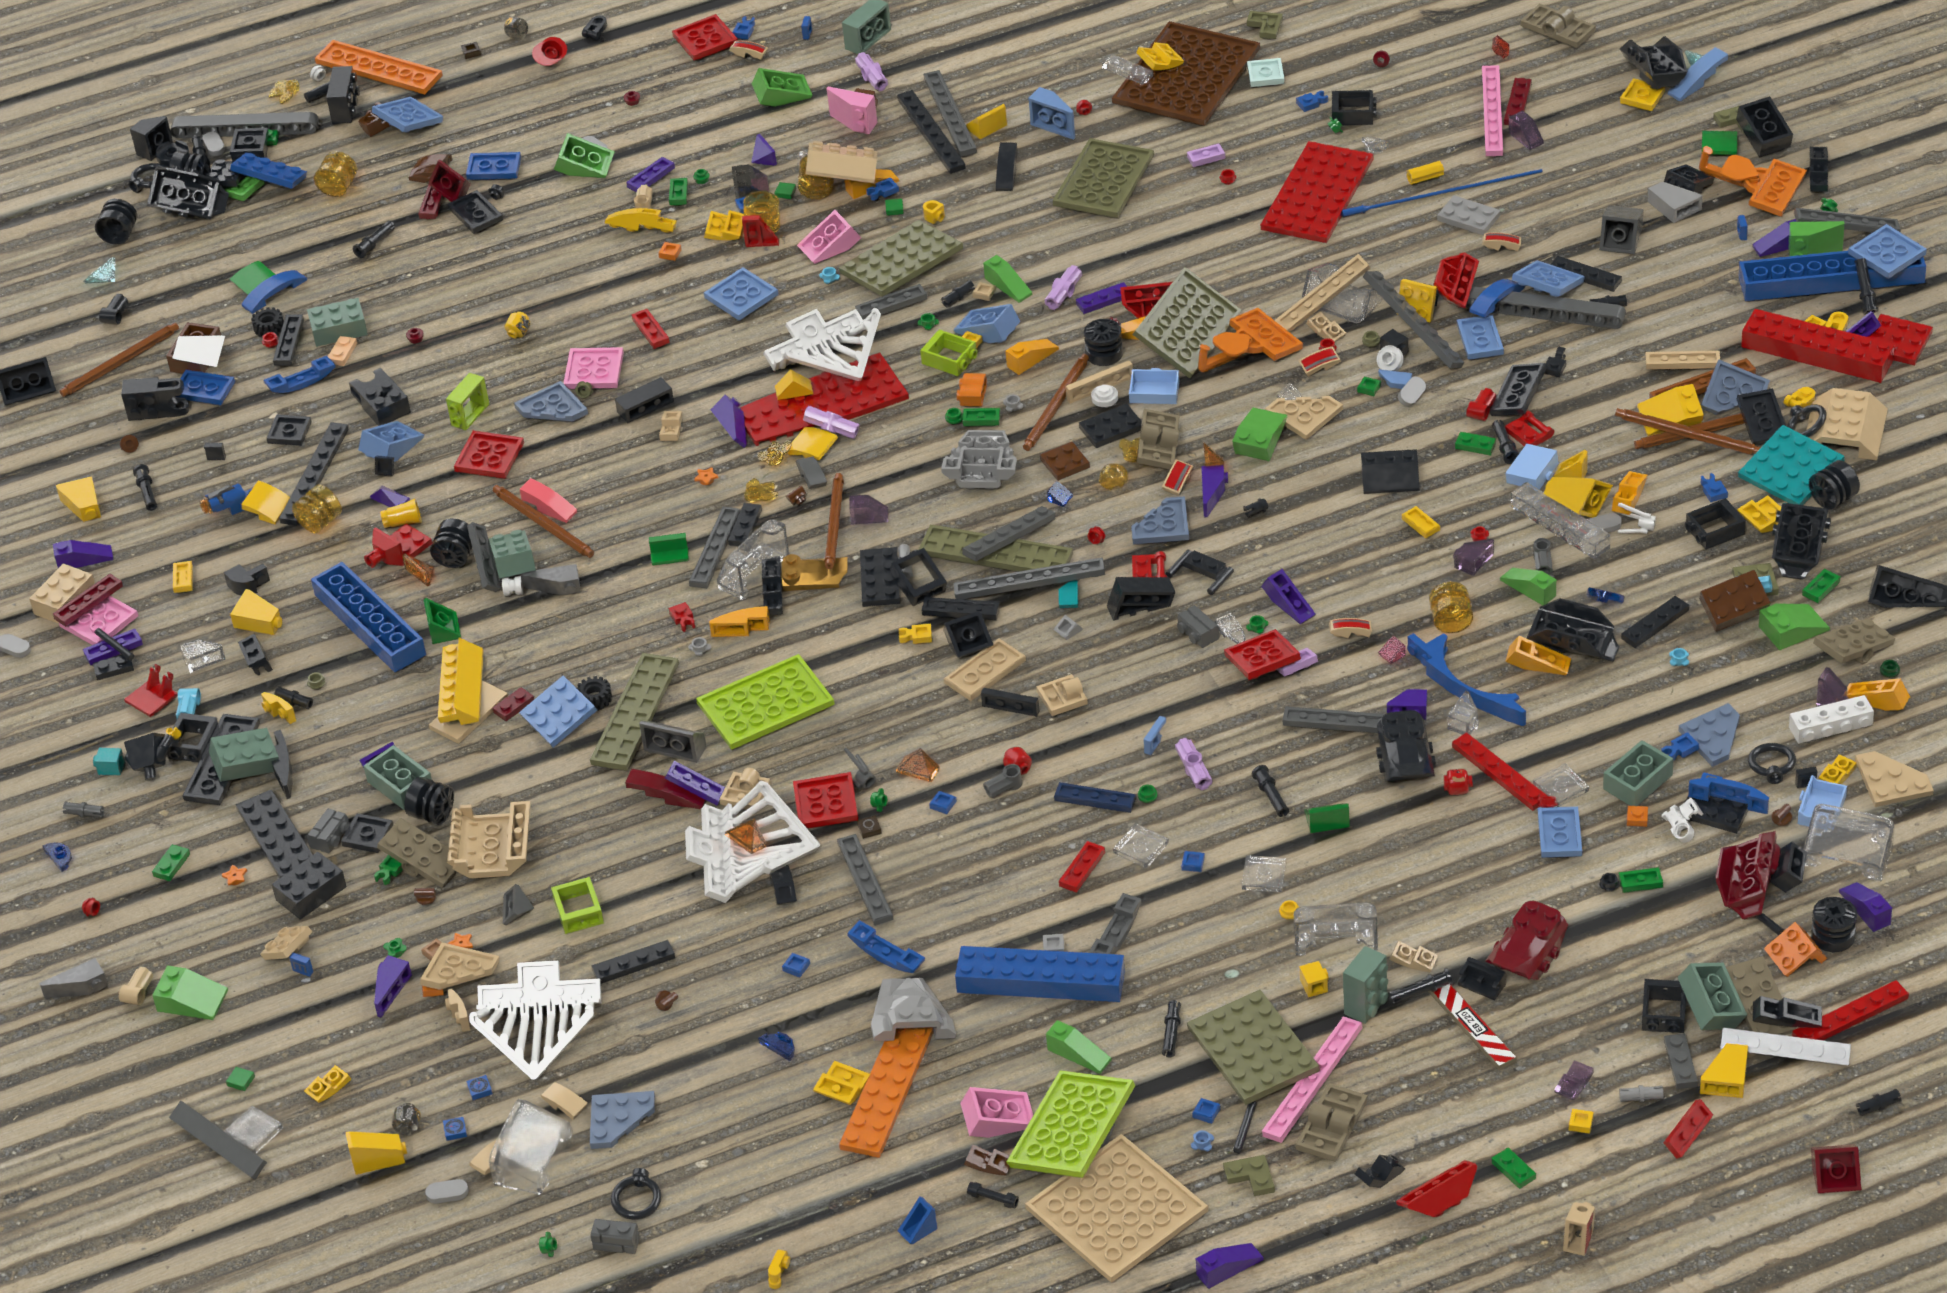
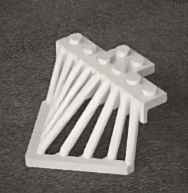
[764,308,881,381]
[685,781,820,903]
[469,961,602,1080]

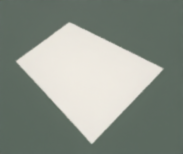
[172,336,225,367]

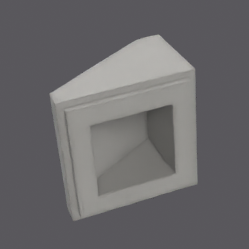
[1053,615,1083,640]

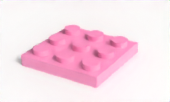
[564,347,624,389]
[59,596,138,645]

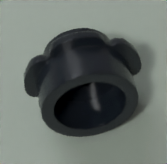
[488,184,505,200]
[1599,873,1620,892]

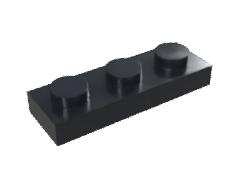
[728,503,762,548]
[981,688,1040,717]

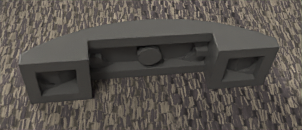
[1088,893,1141,954]

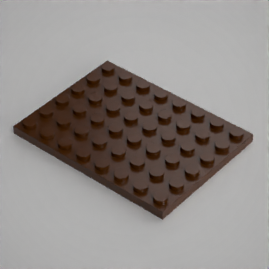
[1112,21,1260,126]

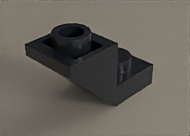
[769,865,797,905]
[1355,1154,1405,1188]

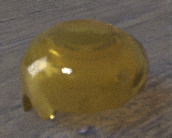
[1099,463,1128,490]

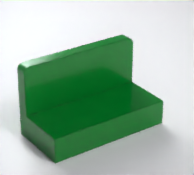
[649,533,689,566]

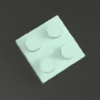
[1247,58,1285,87]

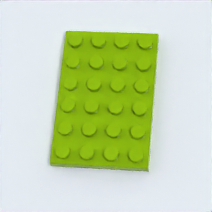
[696,654,835,750]
[1006,1070,1135,1178]

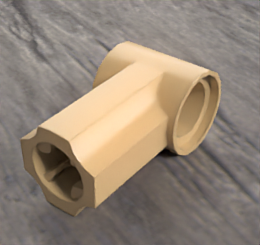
[634,185,653,209]
[119,967,153,1006]

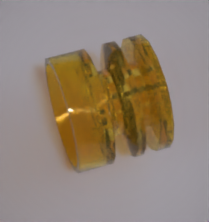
[314,151,358,197]
[797,155,834,199]
[743,191,780,233]
[292,484,342,534]
[1429,582,1473,634]

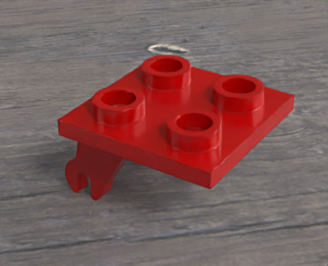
[124,664,178,717]

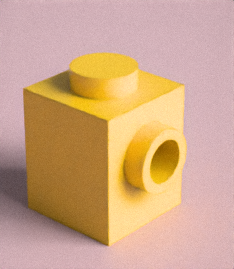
[1299,961,1329,998]

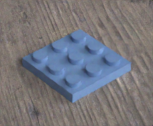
[372,97,443,132]
[1848,224,1927,279]
[1512,260,1584,297]
[704,267,778,320]
[519,676,597,747]

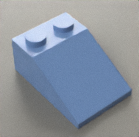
[1028,87,1075,140]
[954,304,1020,343]
[358,421,424,462]

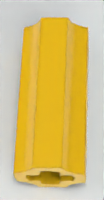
[1406,161,1444,185]

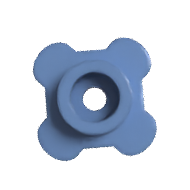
[1191,1130,1214,1151]

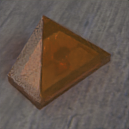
[1203,442,1224,466]
[402,554,434,586]
[896,748,940,782]
[725,818,766,854]

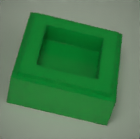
[774,182,796,199]
[885,199,904,216]
[1357,376,1381,397]
[226,1067,255,1091]

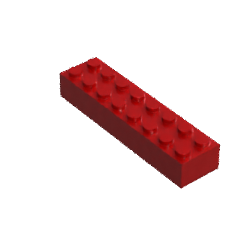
[1741,309,1895,383]

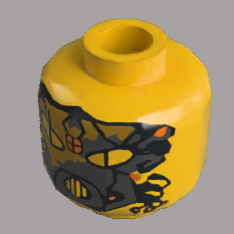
[504,312,531,339]

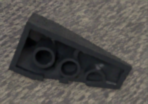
[1868,565,1947,608]

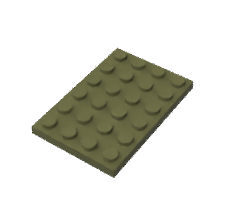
[1053,138,1154,218]
[839,220,964,297]
[1132,267,1241,378]
[1187,989,1320,1105]

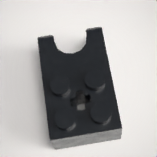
[349,368,411,426]
[121,377,190,421]

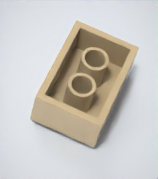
[29,564,95,624]

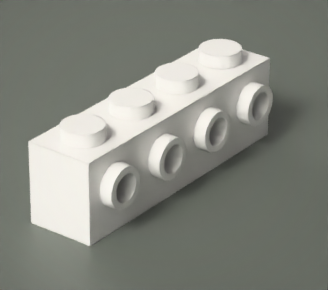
[1789,695,1874,744]

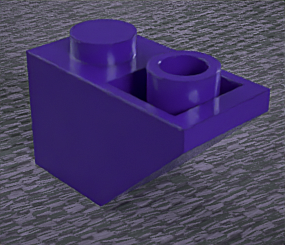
[1387,689,1427,720]

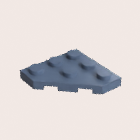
[1701,359,1770,415]
[514,381,588,422]
[1131,496,1189,545]
[1678,703,1740,767]
[590,1091,655,1149]

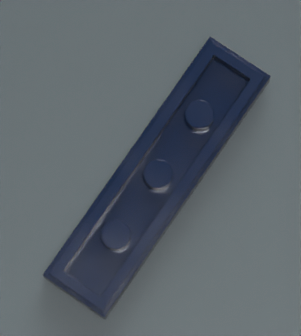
[1054,782,1136,813]

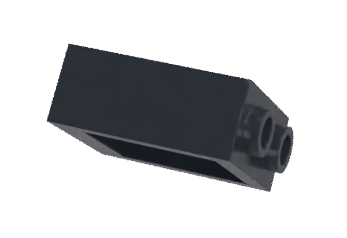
[1332,90,1377,125]
[1685,498,1746,550]
[890,548,947,606]
[167,713,218,762]
[1642,979,1686,1033]

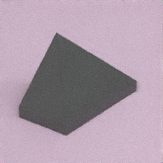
[503,884,534,925]

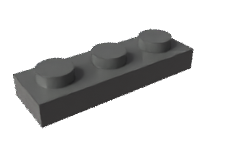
[1664,1033,1698,1089]

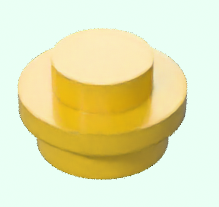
[1279,900,1300,919]

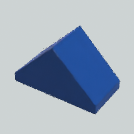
[898,1196,937,1244]

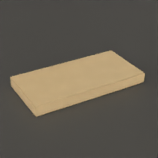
[944,638,1026,701]
[429,681,508,744]

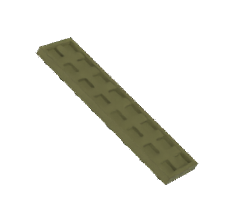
[918,524,1073,572]
[590,653,679,771]

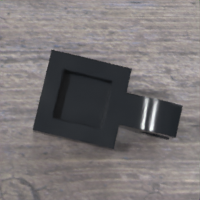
[1544,346,1566,378]

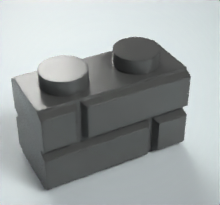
[1177,605,1220,648]
[307,808,350,854]
[590,1219,640,1254]

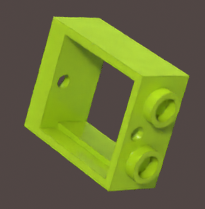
[920,329,977,376]
[446,373,489,430]
[551,877,604,934]

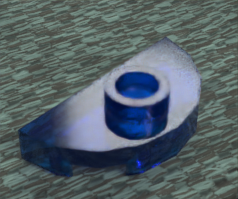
[1586,587,1625,603]
[42,842,72,872]
[758,1032,795,1061]

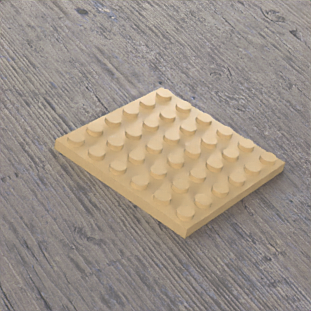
[1025,1134,1208,1283]

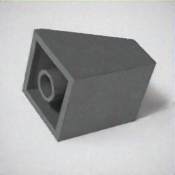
[1599,205,1644,254]

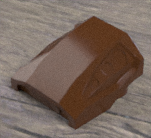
[409,154,453,183]

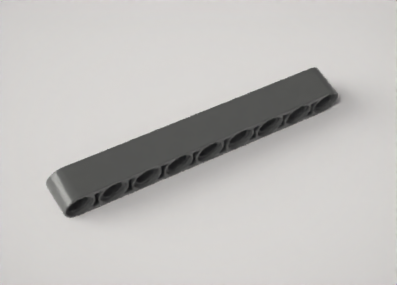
[170,112,318,138]
[1466,287,1626,329]

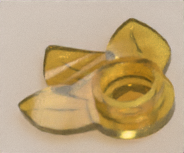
[268,79,300,104]
[1119,438,1140,462]
[757,440,792,466]
[744,478,779,503]

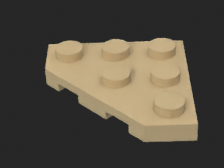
[1265,396,1343,440]
[1855,751,1934,807]
[420,943,499,990]

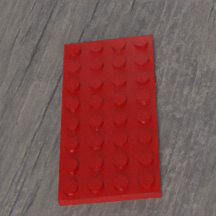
[1260,141,1374,243]

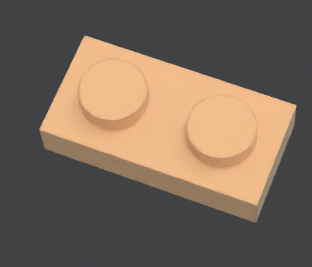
[328,336,357,366]

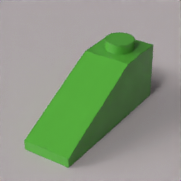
[983,255,1032,303]
[1500,568,1556,606]
[1046,1020,1111,1074]

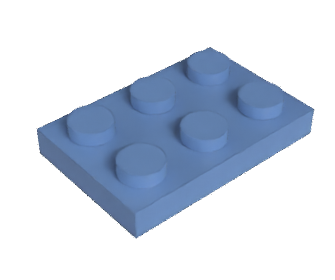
[1457,315,1504,360]
[1538,806,1582,858]

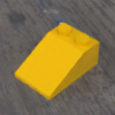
[1637,384,1704,436]

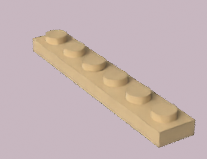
[1275,254,1370,332]

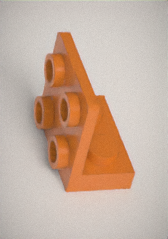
[1764,922,1827,977]

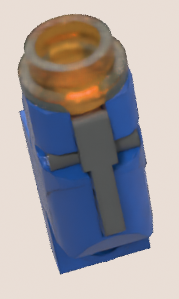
[199,484,252,515]

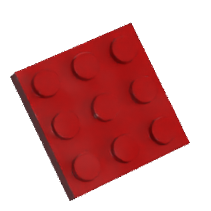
[672,14,738,61]
[1868,314,1933,366]
[454,430,524,479]
[1224,629,1301,680]
[793,772,858,828]

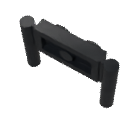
[1166,549,1234,595]

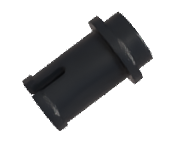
[1243,498,1268,517]

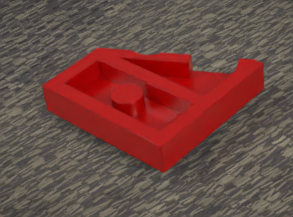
[742,215,779,247]

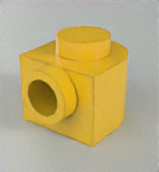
[923,200,945,224]

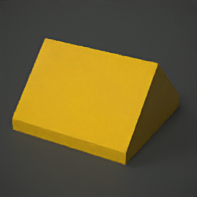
[966,104,1007,139]

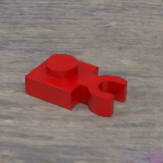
[668,602,695,632]

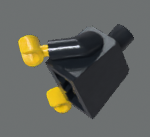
[124,727,181,781]

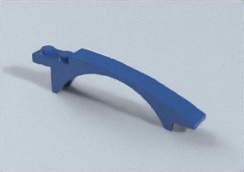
[1407,633,1526,726]

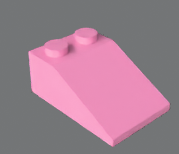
[827,87,877,134]
[797,210,861,264]
[960,1087,1033,1138]

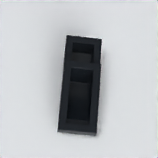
[995,142,1018,191]
[1752,996,1822,1028]

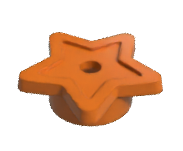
[695,467,718,485]
[222,865,247,885]
[448,933,473,949]

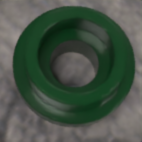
[1880,660,1900,678]

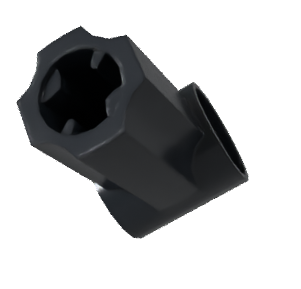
[99,294,128,325]

